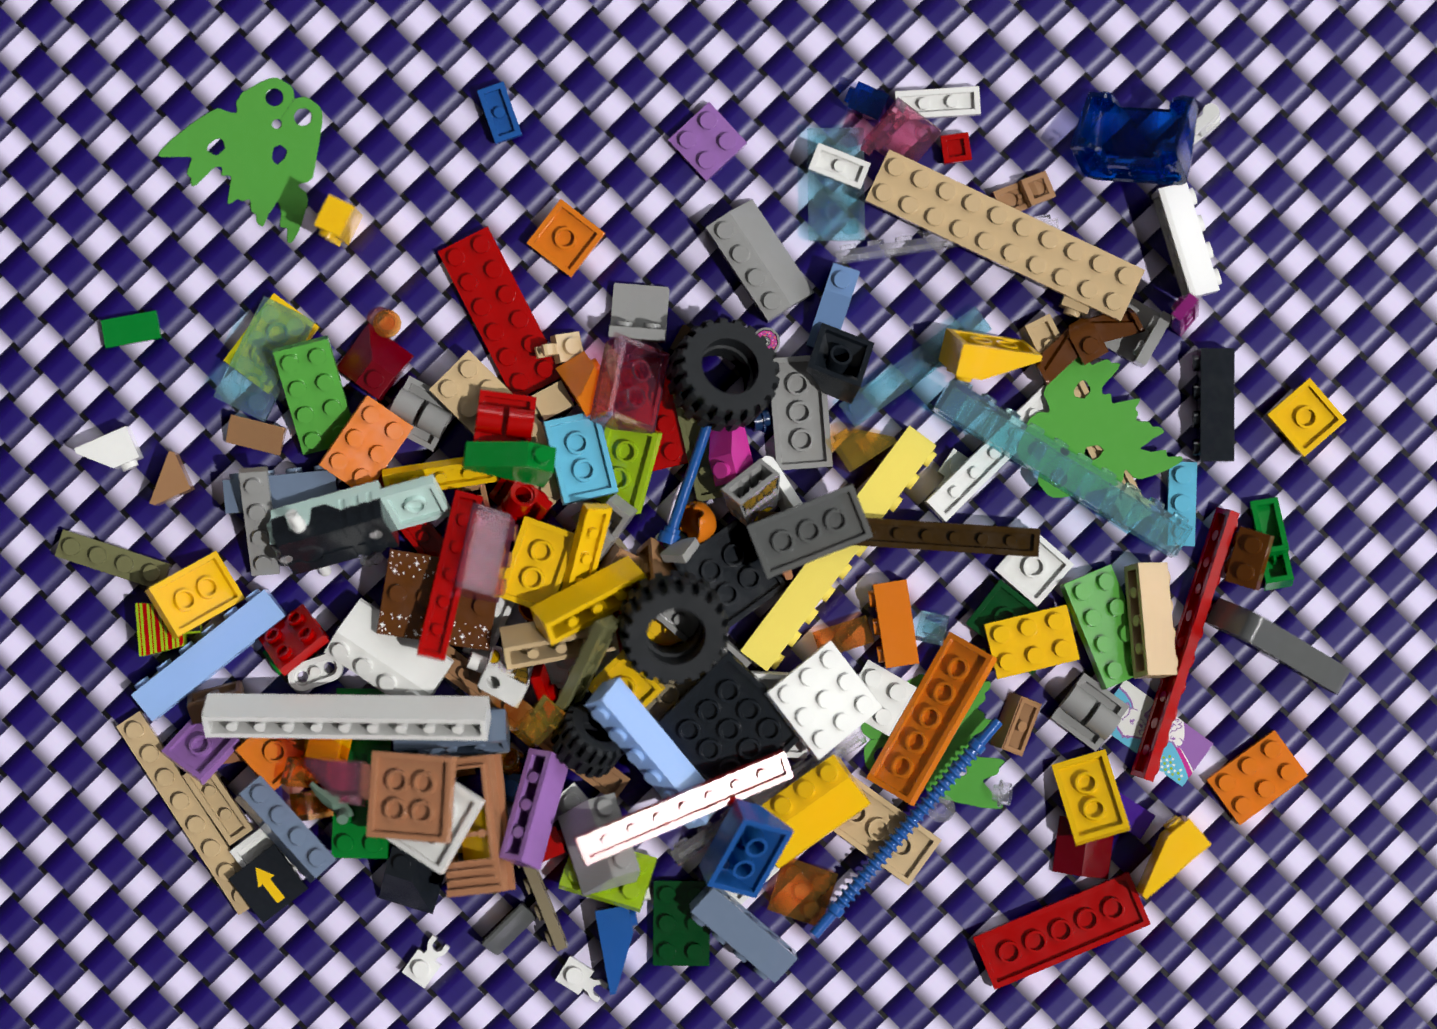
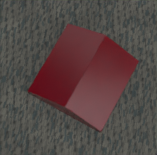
[1052,815,1114,879]

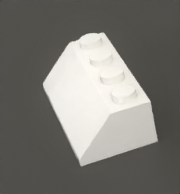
[1151,182,1222,298]
[324,598,455,696]

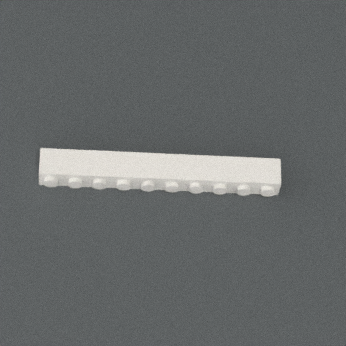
[201,693,491,741]

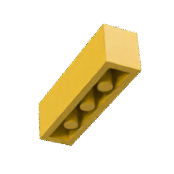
[530,556,645,646]

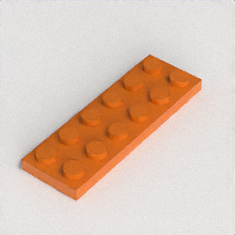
[866,631,998,806]

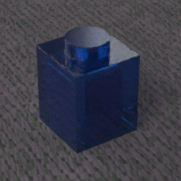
[844,81,889,124]

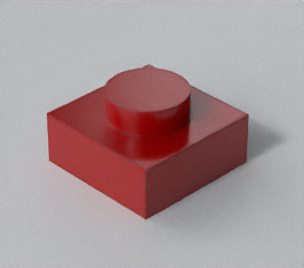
[940,132,972,165]

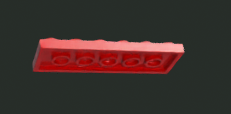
[438,226,561,396]
[972,871,1151,990]

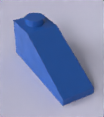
[595,905,638,995]

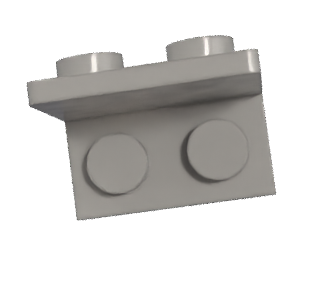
[608,283,670,343]
[1104,298,1172,368]

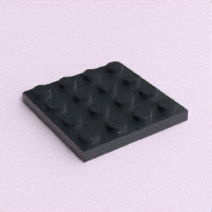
[657,650,800,808]

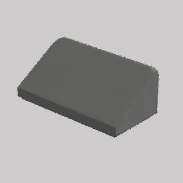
[482,902,537,955]

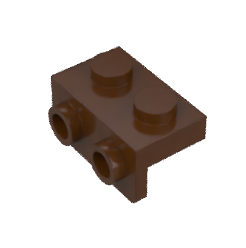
[1224,527,1275,590]

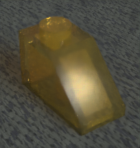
[831,428,897,473]
[510,695,565,748]

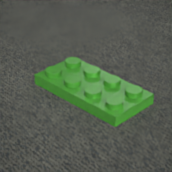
[273,335,351,455]
[1059,564,1133,690]

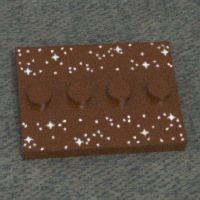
[376,549,502,651]

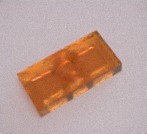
[812,615,875,653]
[280,756,334,789]

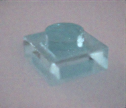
[915,610,949,646]

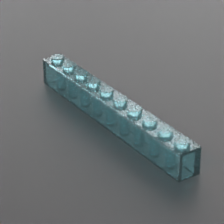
[932,379,1193,558]

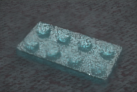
[807,128,865,242]
[213,296,315,422]

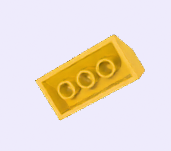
[761,754,871,868]

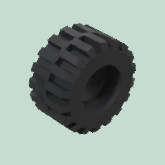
[551,701,624,778]

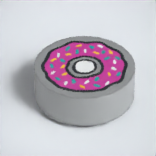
[755,327,780,352]

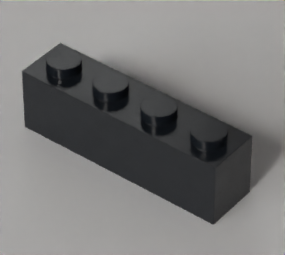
[1192,348,1235,462]

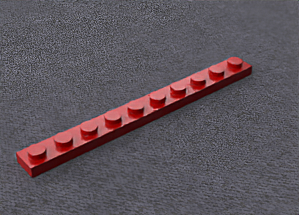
[1130,507,1240,782]

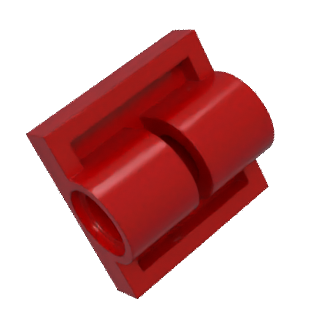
[474,389,537,442]
[488,478,554,530]
[258,604,329,676]

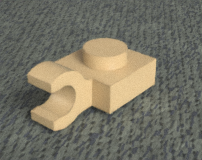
[534,331,583,364]

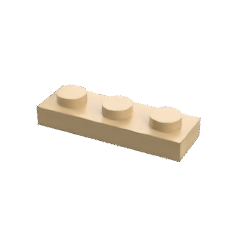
[182,772,254,845]

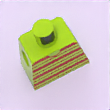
[135,603,203,657]

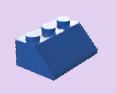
[699,799,794,898]

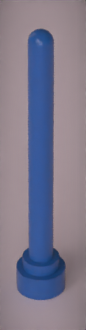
[657,425,711,545]

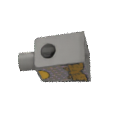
[721,458,780,525]

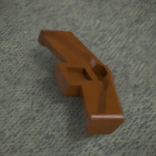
[1034,307,1145,386]

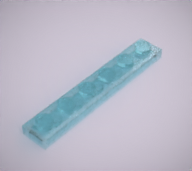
[839,306,991,428]

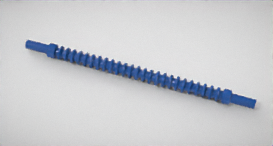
[810,717,1003,938]

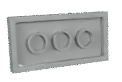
[771,355,833,471]

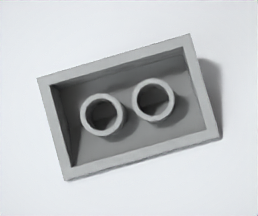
[557,793,640,896]

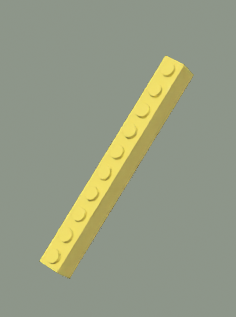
[740,425,937,671]

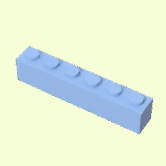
[131,589,288,721]
[585,677,716,829]

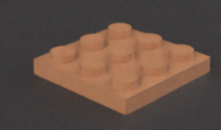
[366,751,457,843]

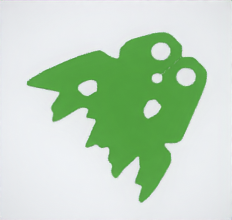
[159,78,322,243]
[1017,357,1183,498]
[861,648,1004,809]

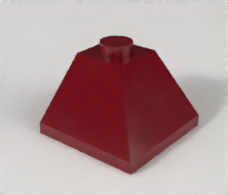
[337,323,414,401]

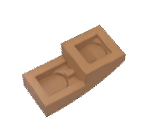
[990,171,1056,211]

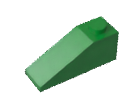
[462,441,556,488]

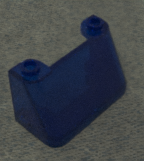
[1070,91,1198,185]

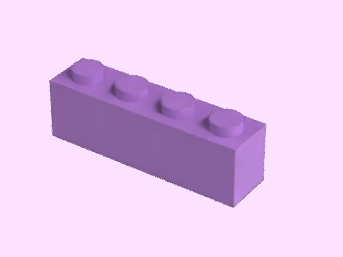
[499,748,568,870]

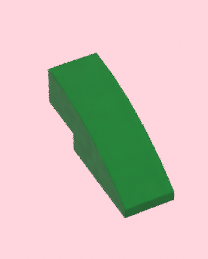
[1249,497,1294,591]

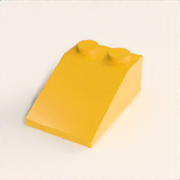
[939,328,1042,382]
[1136,815,1212,899]

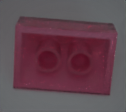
[590,335,670,434]
[456,503,518,603]
[305,759,371,806]

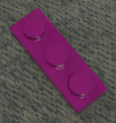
[1171,293,1199,337]

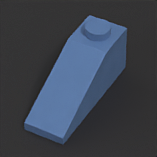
[806,263,860,348]

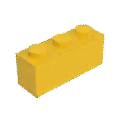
[314,194,363,247]

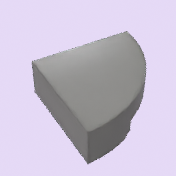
[660,537,700,563]

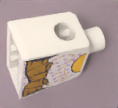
[466,646,534,708]

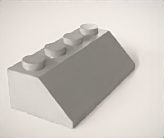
[706,199,814,324]

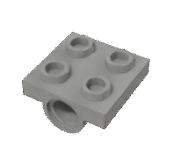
[390,376,453,452]
[1050,672,1130,751]

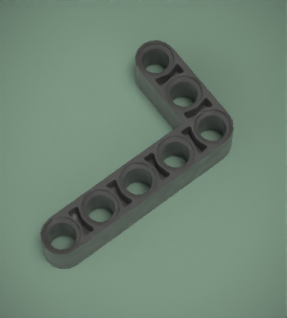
[1205,597,1351,695]

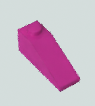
[709,426,754,487]

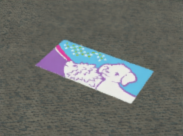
[1111,680,1213,787]

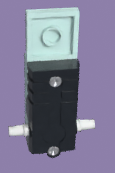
[267,474,451,577]

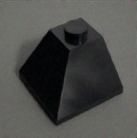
[806,323,874,404]
[379,845,446,914]

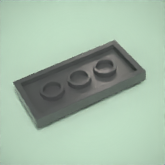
[746,484,873,579]

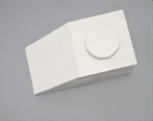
[74,426,144,472]

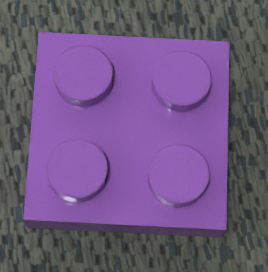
[668,102,747,182]
[161,719,241,785]

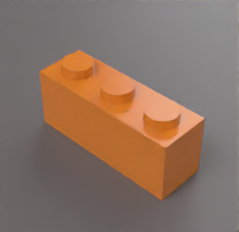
[868,579,919,668]

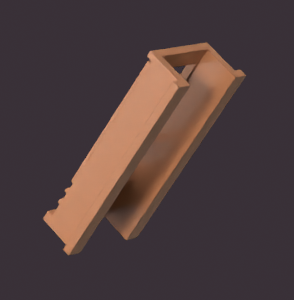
[446,754,516,898]

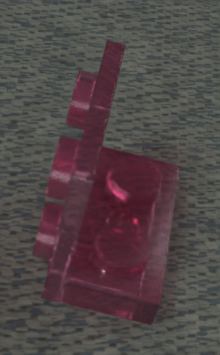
[860,97,941,162]

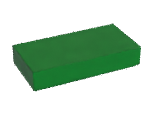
[100,310,162,349]

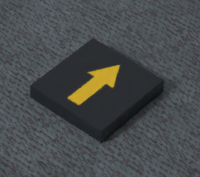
[229,844,309,924]

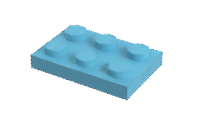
[542,410,619,505]

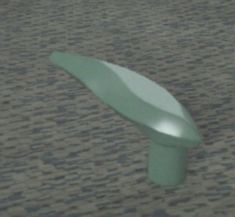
[309,781,354,825]

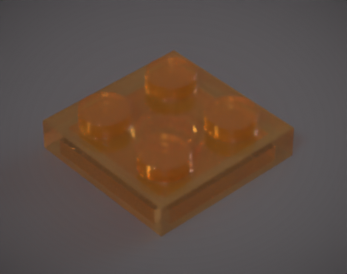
[767,858,838,925]

